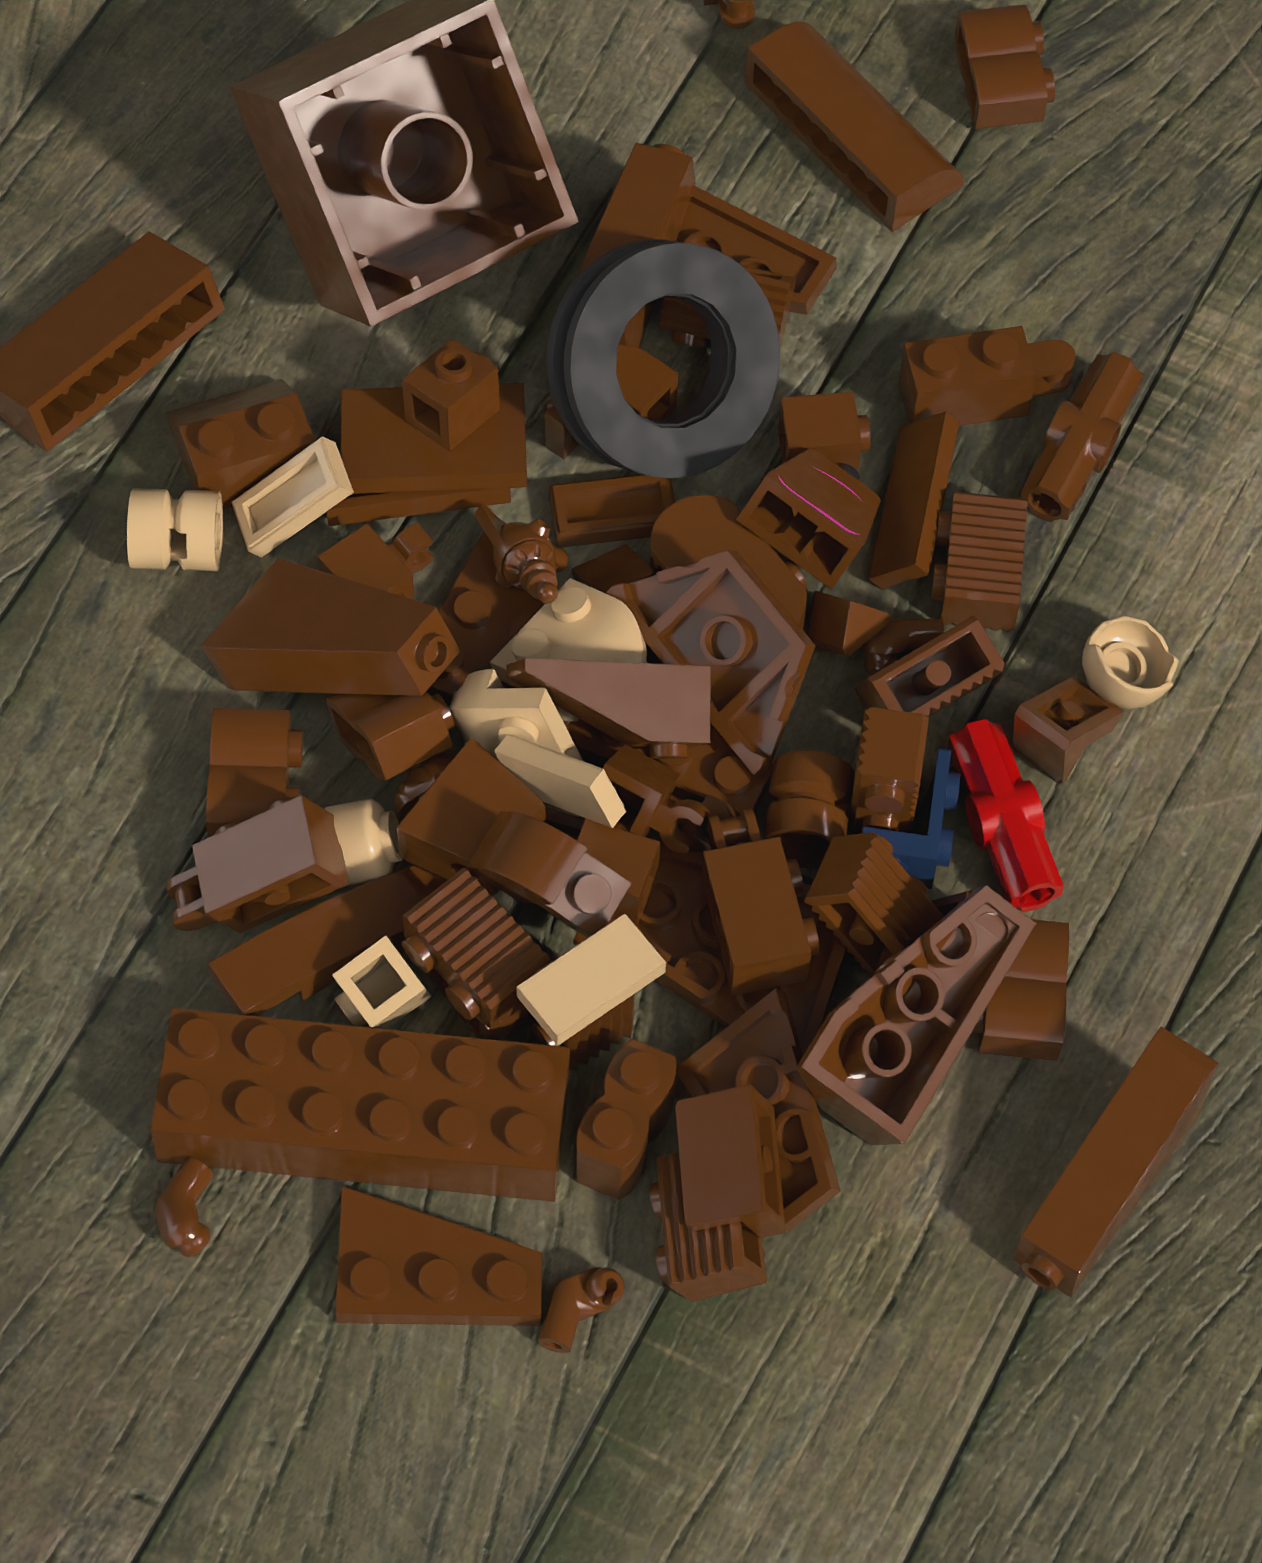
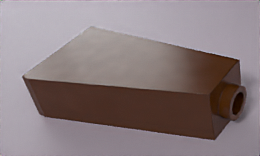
[575,142,696,348]
[201,558,461,696]
[1014,1026,1218,1297]

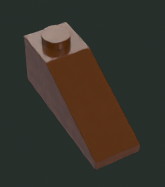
[506,658,711,759]

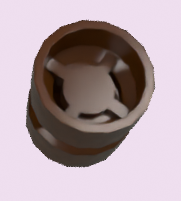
[763,750,855,869]

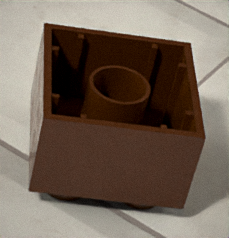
[230,0,579,327]

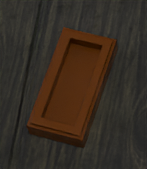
[549,474,675,548]

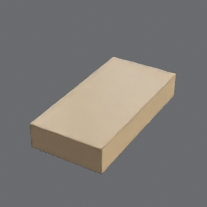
[231,436,354,557]
[494,735,626,828]
[517,914,666,1046]

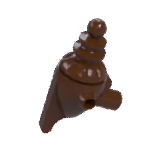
[474,504,568,604]

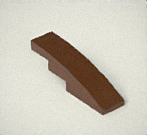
[208,865,447,1016]

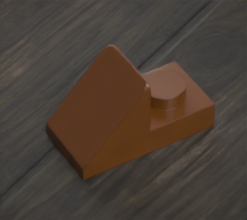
[1013,675,1124,784]

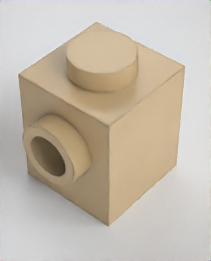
[332,935,432,1029]

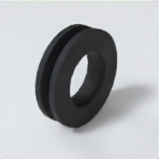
[547,239,780,478]

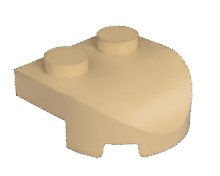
[490,578,647,721]
[449,669,583,762]

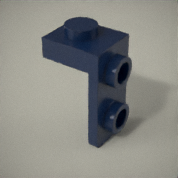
[862,748,961,889]

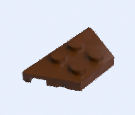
[606,550,816,775]

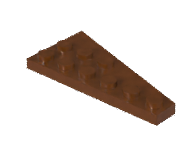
[426,531,773,816]

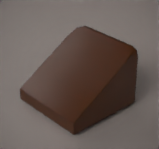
[572,544,655,593]

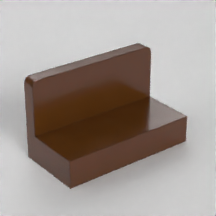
[675,1084,786,1238]

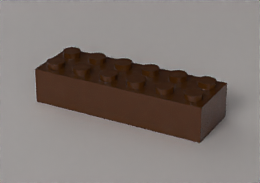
[150,1008,570,1202]

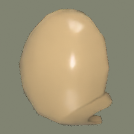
[1082,615,1179,709]

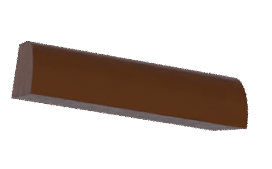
[745,21,964,232]
[0,231,226,452]

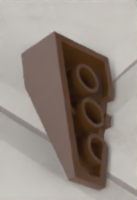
[796,885,1036,1145]

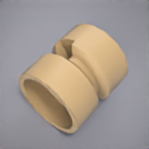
[127,488,223,572]

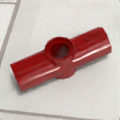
[948,719,1064,912]

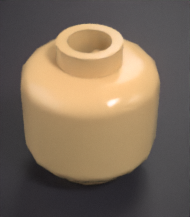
[323,799,403,889]

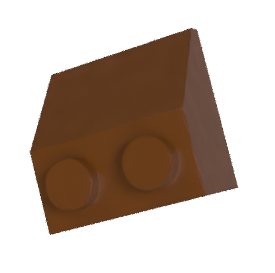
[166,379,315,509]

